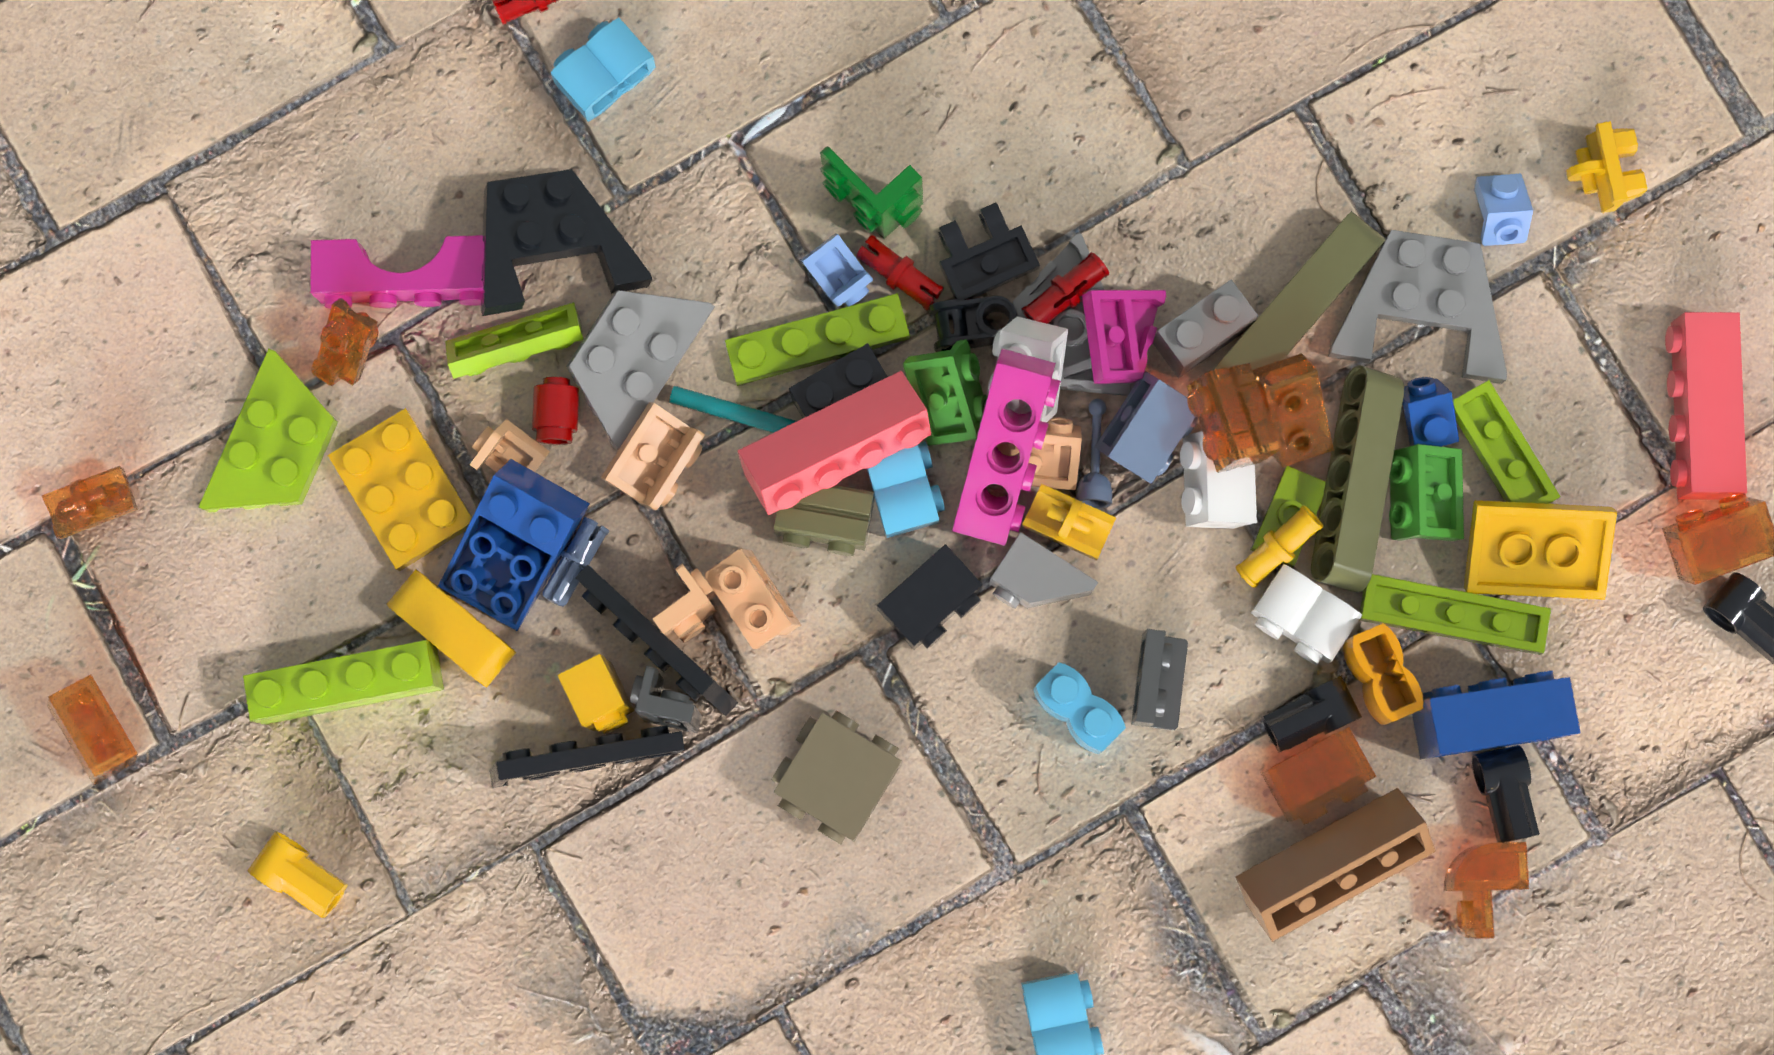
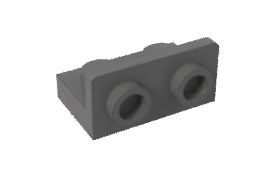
[1131,629,1188,731]
[630,666,702,734]

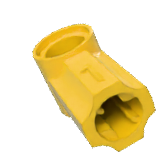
[247,831,348,918]

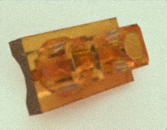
[311,298,379,386]
[42,466,138,539]

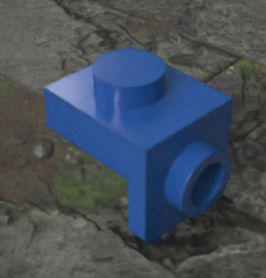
[1402,377,1459,447]

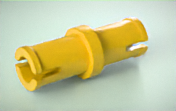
[1235,505,1324,588]

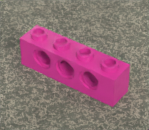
[952,349,1061,546]

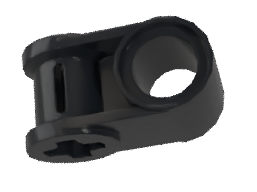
[929,296,1017,352]

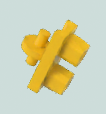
[1566,121,1647,213]
[1022,483,1116,561]

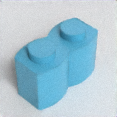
[551,18,656,122]
[867,441,945,538]
[1033,662,1126,754]
[1021,971,1104,1055]

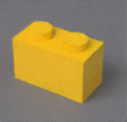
[557,654,635,734]

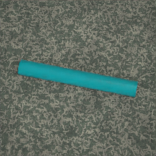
[669,386,797,433]

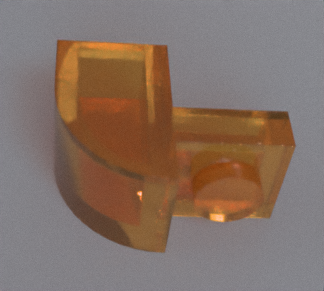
[1444,842,1529,939]

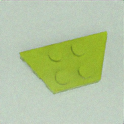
[198,348,338,512]

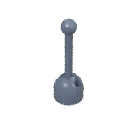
[1076,399,1112,508]

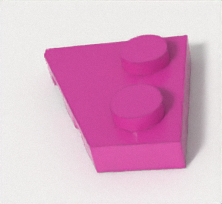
[1082,290,1166,384]

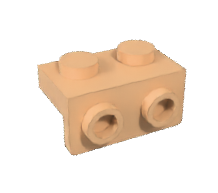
[601,402,705,511]
[653,564,717,643]

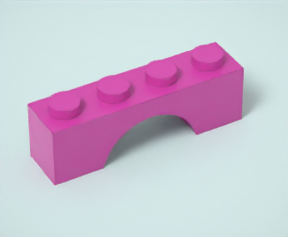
[310,235,484,310]

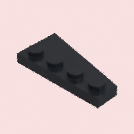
[575,565,738,716]
[489,726,685,788]

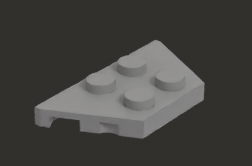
[1012,233,1137,396]
[566,290,715,450]

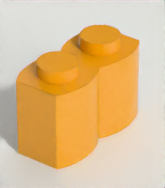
[1343,623,1423,726]

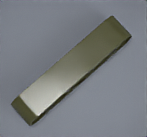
[1210,211,1386,404]
[1311,365,1404,593]

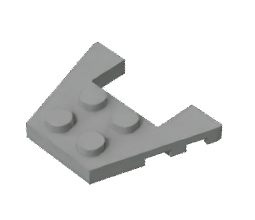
[1328,230,1507,384]

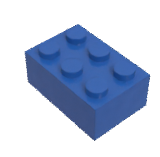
[1412,671,1581,760]

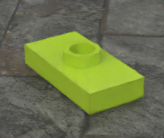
[1250,465,1326,568]

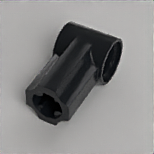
[1703,572,1774,664]
[1261,676,1362,753]
[1472,745,1540,843]

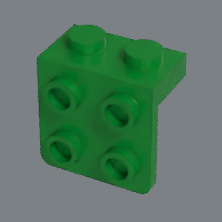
[820,146,923,239]

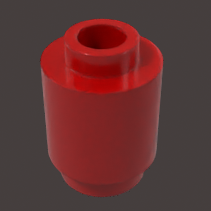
[532,377,579,445]

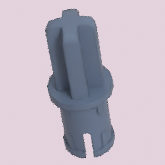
[542,517,609,607]

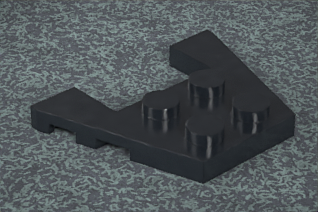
[481,169,652,316]

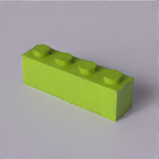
[243,640,444,725]

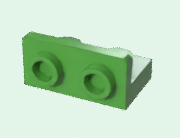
[903,339,988,446]
[1389,444,1464,541]

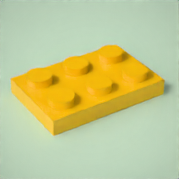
[328,408,473,572]
[1463,500,1617,600]

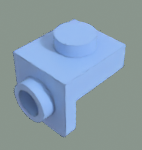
[1474,173,1533,246]
[801,233,873,307]

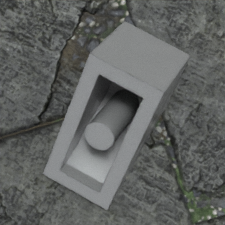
[989,532,1098,609]

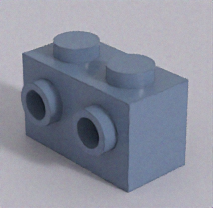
[1095,371,1202,484]

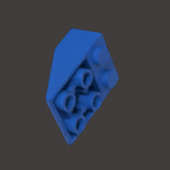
[438,459,590,631]

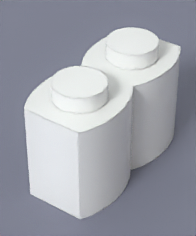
[1251,564,1362,665]

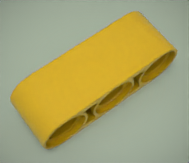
[386,569,516,688]

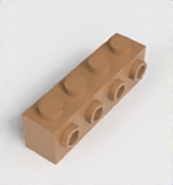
[1235,788,1436,942]

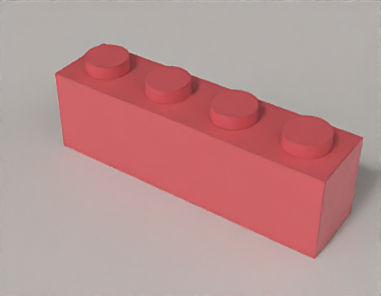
[1665,312,1747,500]
[737,370,931,515]

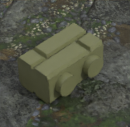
[774,485,875,556]

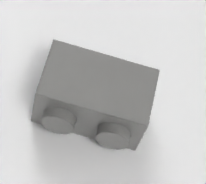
[1153,279,1258,379]

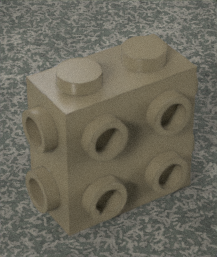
[772,710,902,844]

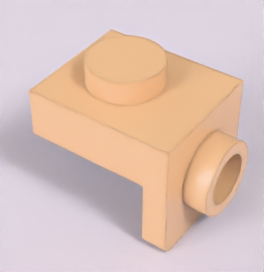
[470,419,550,472]

